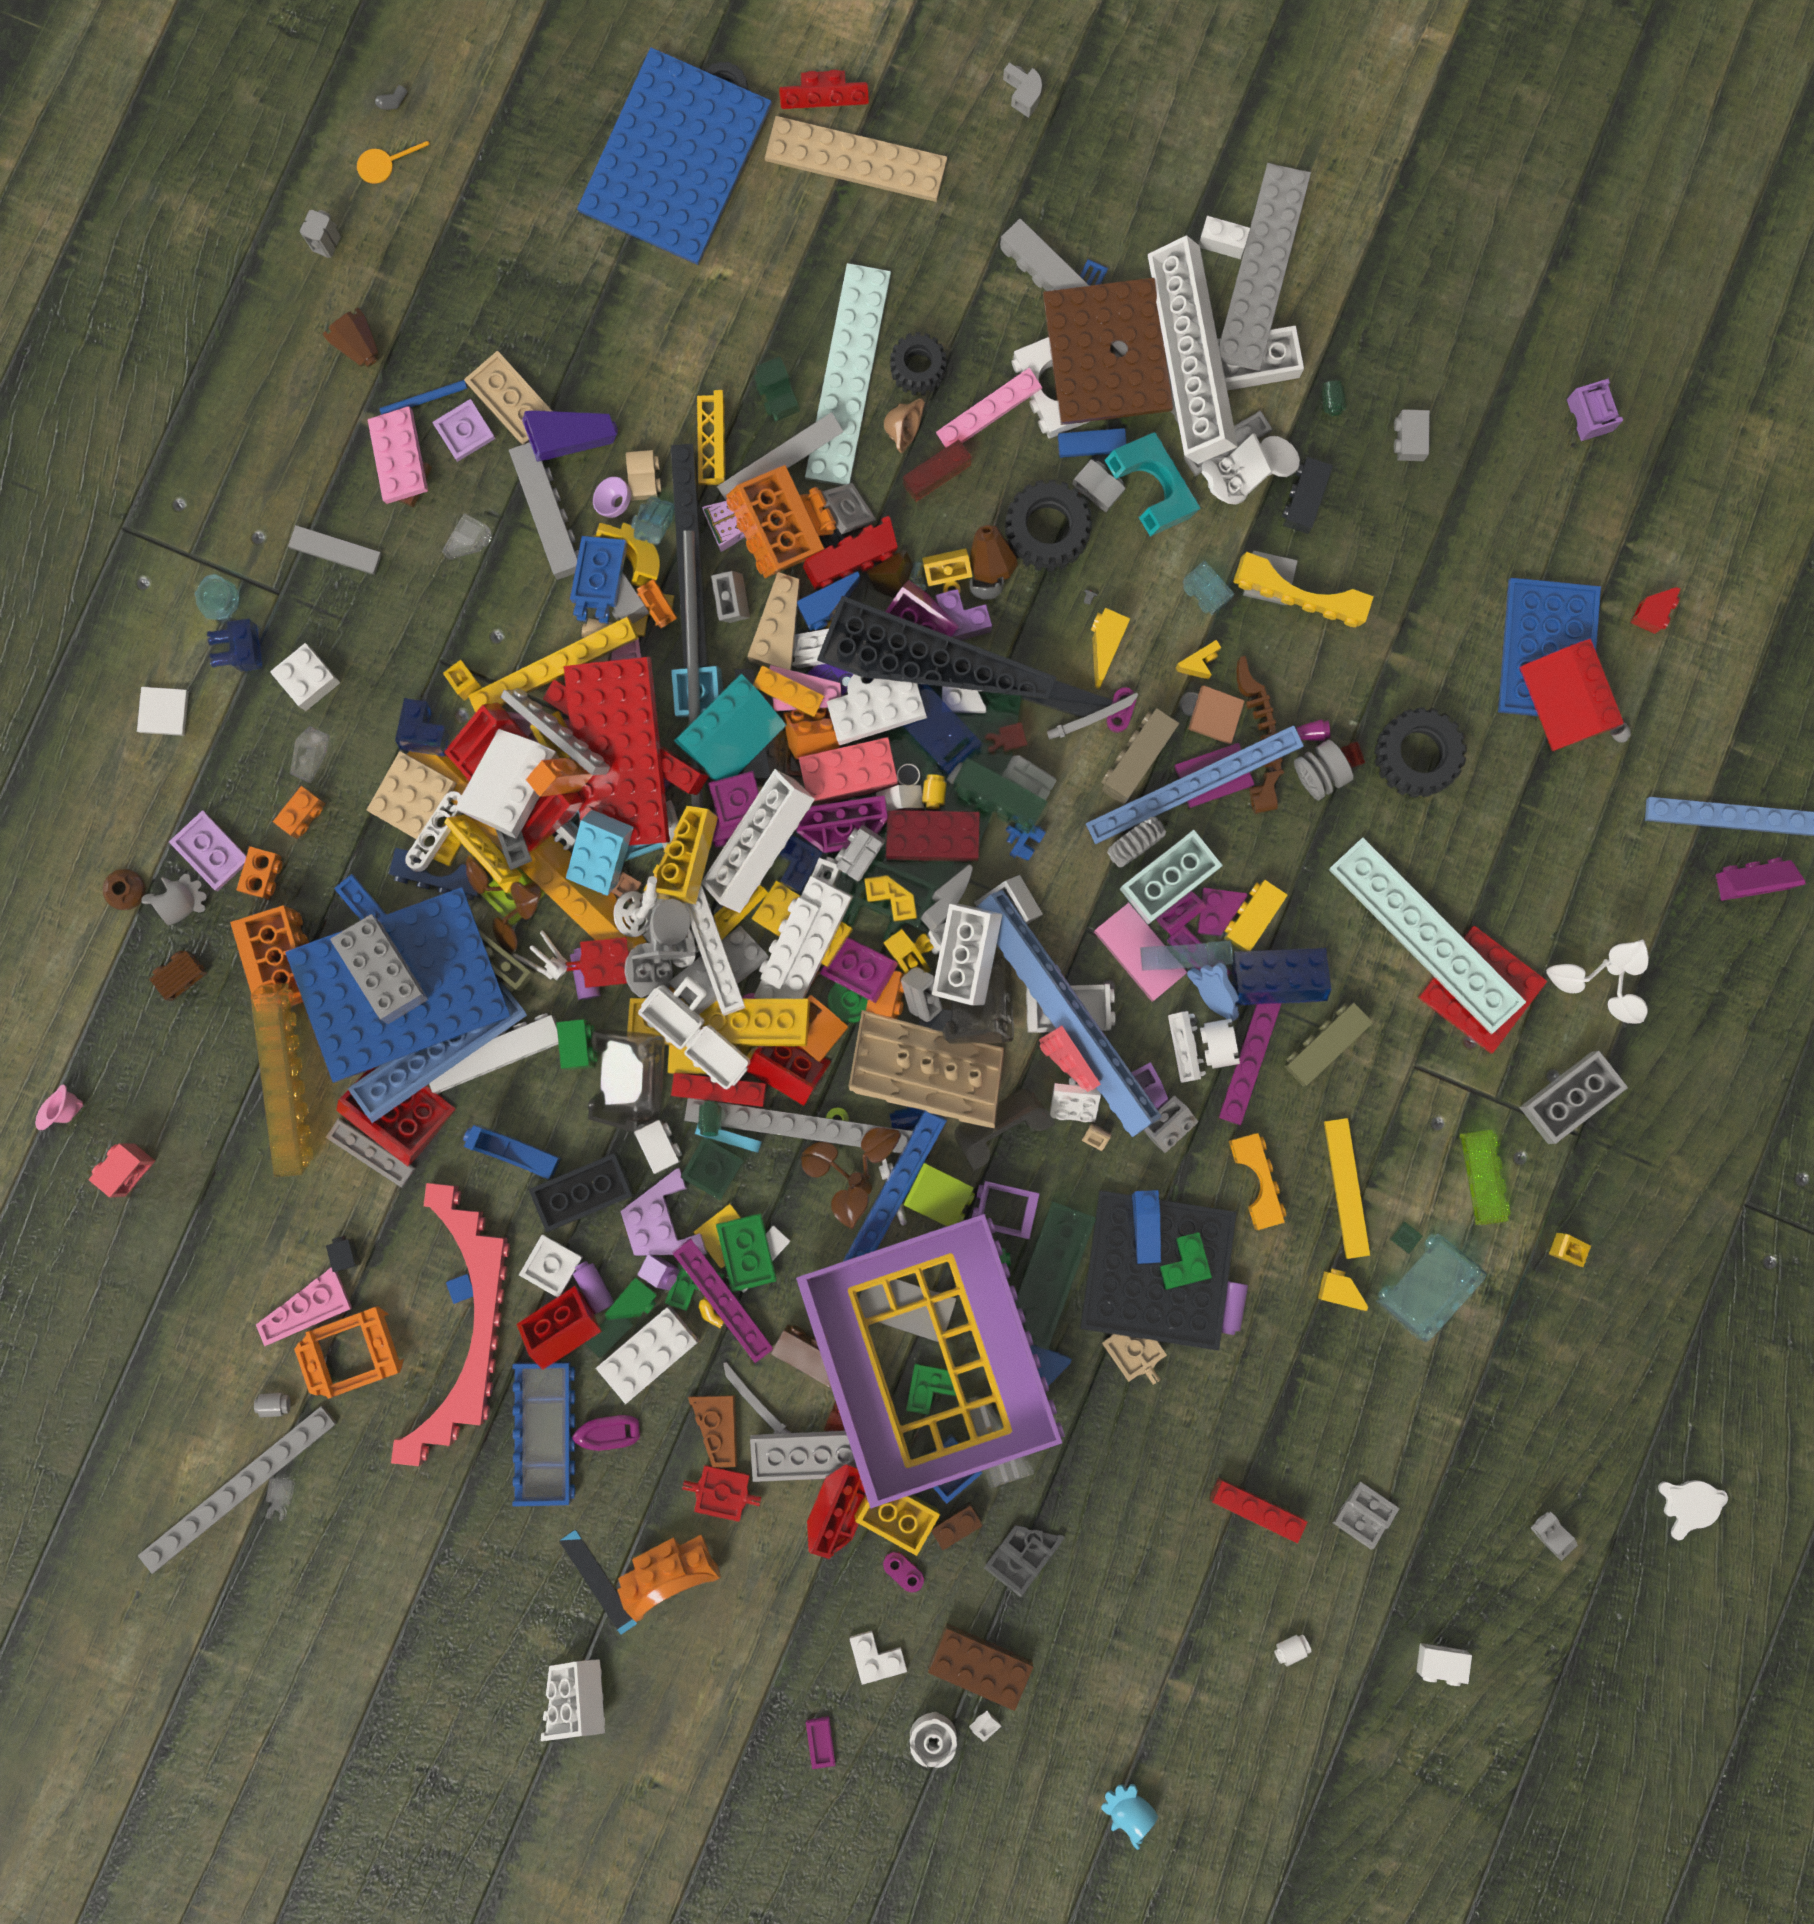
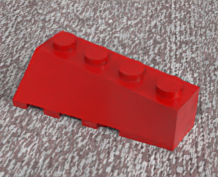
[803,516,898,590]

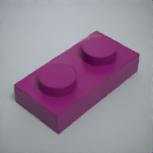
[1156,891,1207,935]

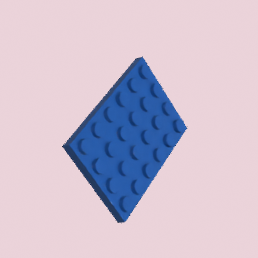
[1498,578,1601,716]

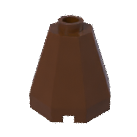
[323,307,379,367]
[969,525,1018,584]

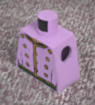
[702,501,745,552]

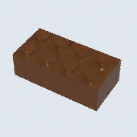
[928,1623,1033,1711]

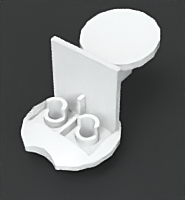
[1202,434,1300,505]

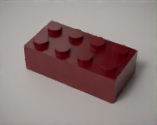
[886,810,979,862]

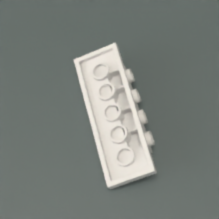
[754,876,853,999]

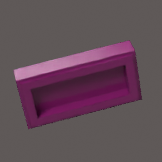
[806,1717,836,1769]

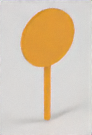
[357,141,430,184]

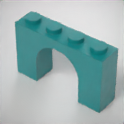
[1105,432,1200,537]

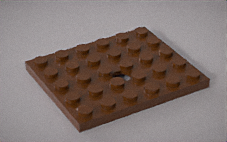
[1043,278,1173,425]

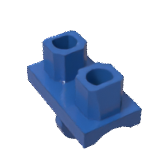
[1005,818,1046,861]

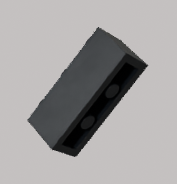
[1282,457,1333,534]

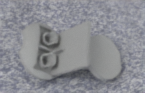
[625,899,695,998]

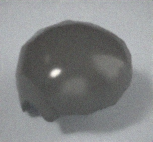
[970,576,1004,600]

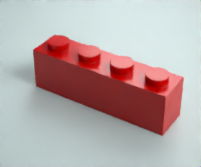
[671,1073,767,1107]
[1209,1477,1307,1544]

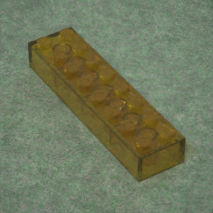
[251,983,313,1177]

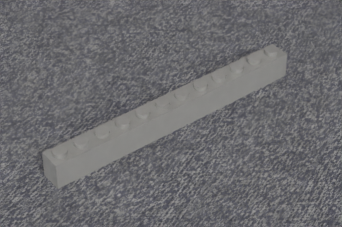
[1000,219,1179,424]

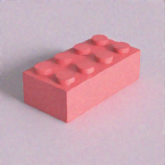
[799,737,899,807]

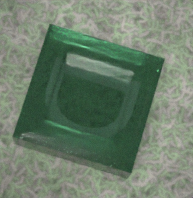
[1389,1221,1423,1254]

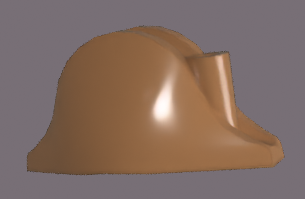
[884,399,925,453]

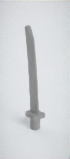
[1047,693,1138,740]
[724,1362,791,1434]

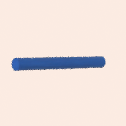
[379,380,467,415]

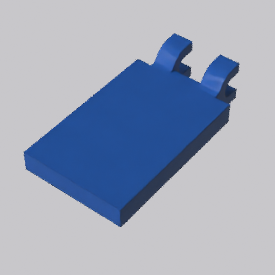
[570,536,628,624]

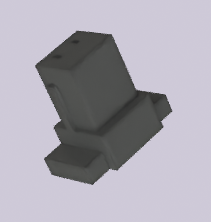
[1084,590,1098,605]

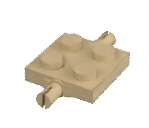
[1102,1334,1167,1385]

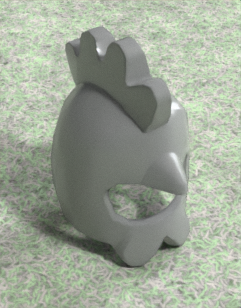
[142,874,206,926]

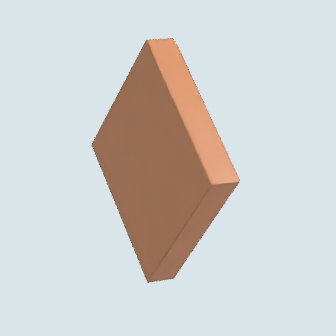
[1188,686,1244,744]

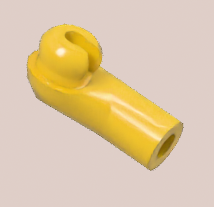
[699,1296,724,1328]

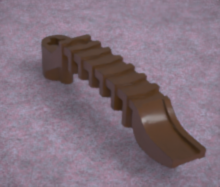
[1236,656,1284,814]

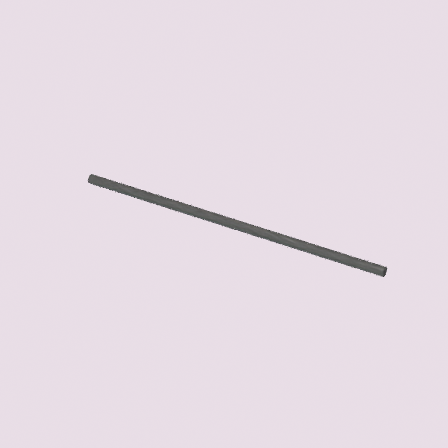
[683,531,706,895]

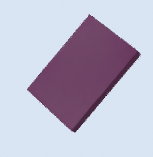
[1174,743,1254,808]
[820,937,898,1003]

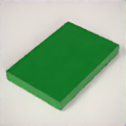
[716,1213,777,1292]

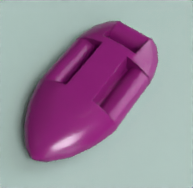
[572,1415,640,1451]

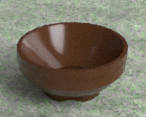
[103,869,146,910]

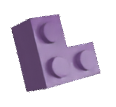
[935,589,992,641]

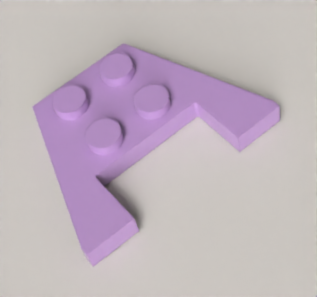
[621,1168,707,1256]

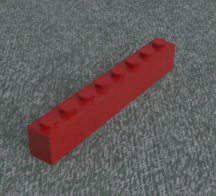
[543,680,709,795]

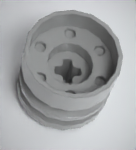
[1294,740,1353,801]

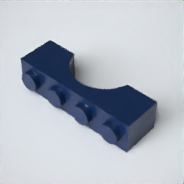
[388,848,488,901]

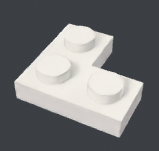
[849,1631,907,1685]

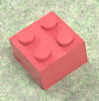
[89,1143,155,1197]

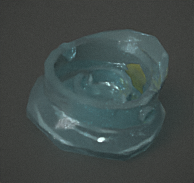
[195,574,239,620]

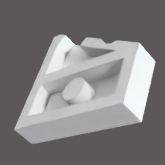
[942,687,986,713]

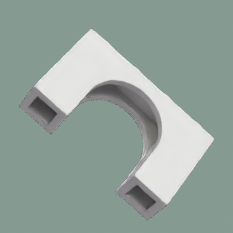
[1011,337,1088,439]

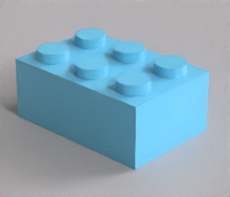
[566,810,633,896]

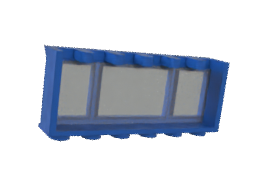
[512,1361,575,1506]

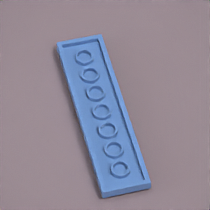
[348,982,527,1123]

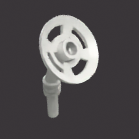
[614,876,657,937]

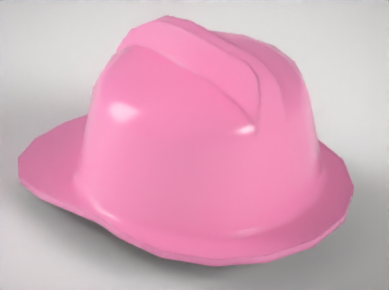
[35,1085,83,1130]

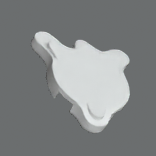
[1658,1480,1728,1540]

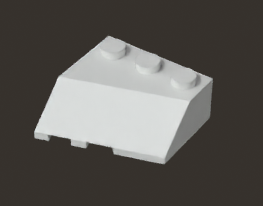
[541,1660,605,1741]

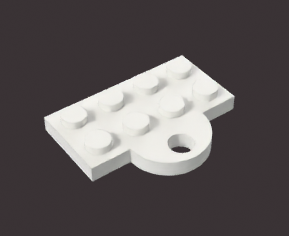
[826,675,927,745]

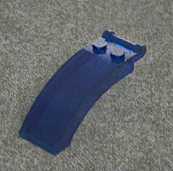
[862,677,983,776]

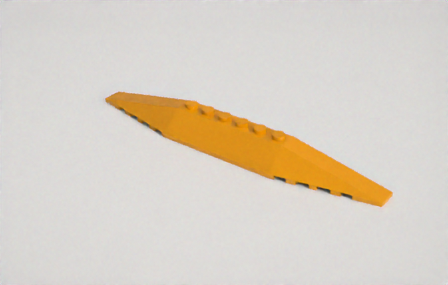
[406,740,675,993]

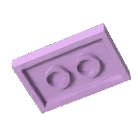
[169,811,247,891]

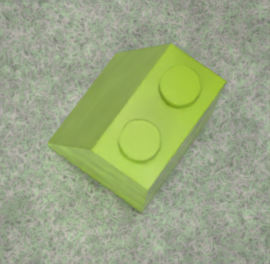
[903,1163,975,1227]

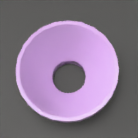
[593,477,631,518]

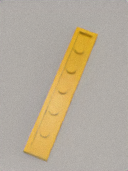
[1324,1118,1370,1259]

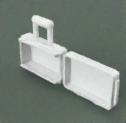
[638,977,750,1089]

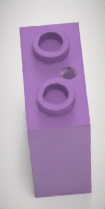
[972,1181,1039,1239]

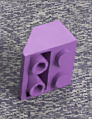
[1131,1062,1169,1110]

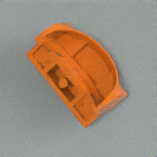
[617,1535,721,1622]

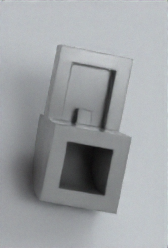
[1003,63,1042,118]
[1531,1512,1578,1561]

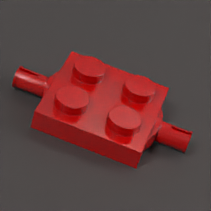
[566,937,630,988]
[682,1465,762,1522]

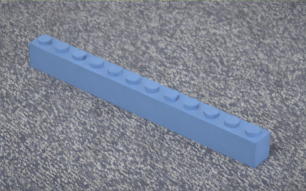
[976,890,1162,1137]

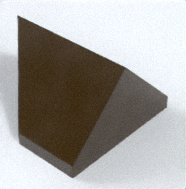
[867,549,914,598]

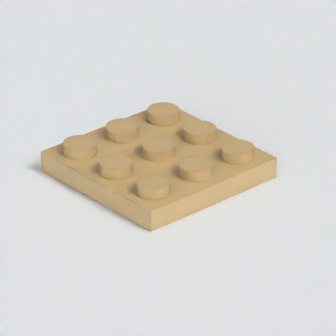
[367,751,457,842]

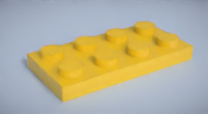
[752,881,853,967]

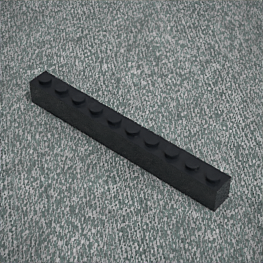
[671,444,709,669]

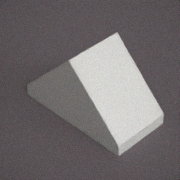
[876,785,924,811]

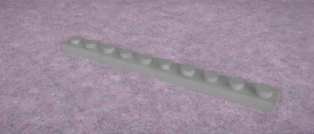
[684,1098,913,1153]
[138,1406,337,1574]

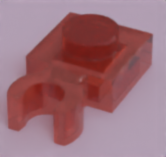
[985,722,1027,752]

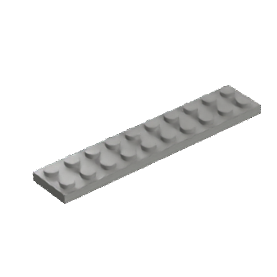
[1219,163,1311,371]

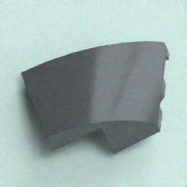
[984,1525,1065,1597]

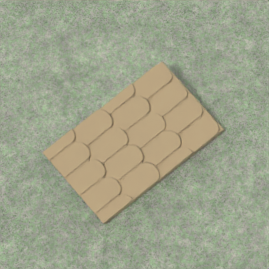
[849,1010,1004,1128]

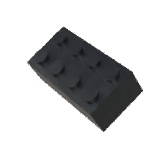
[528,1153,635,1232]

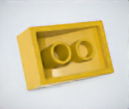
[1091,608,1130,690]

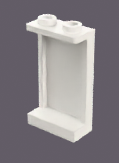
[1026,984,1115,1033]

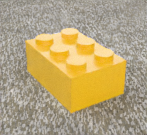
[854,1494,940,1556]

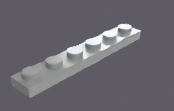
[501,688,610,775]

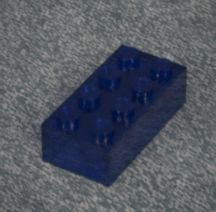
[1231,948,1331,1005]

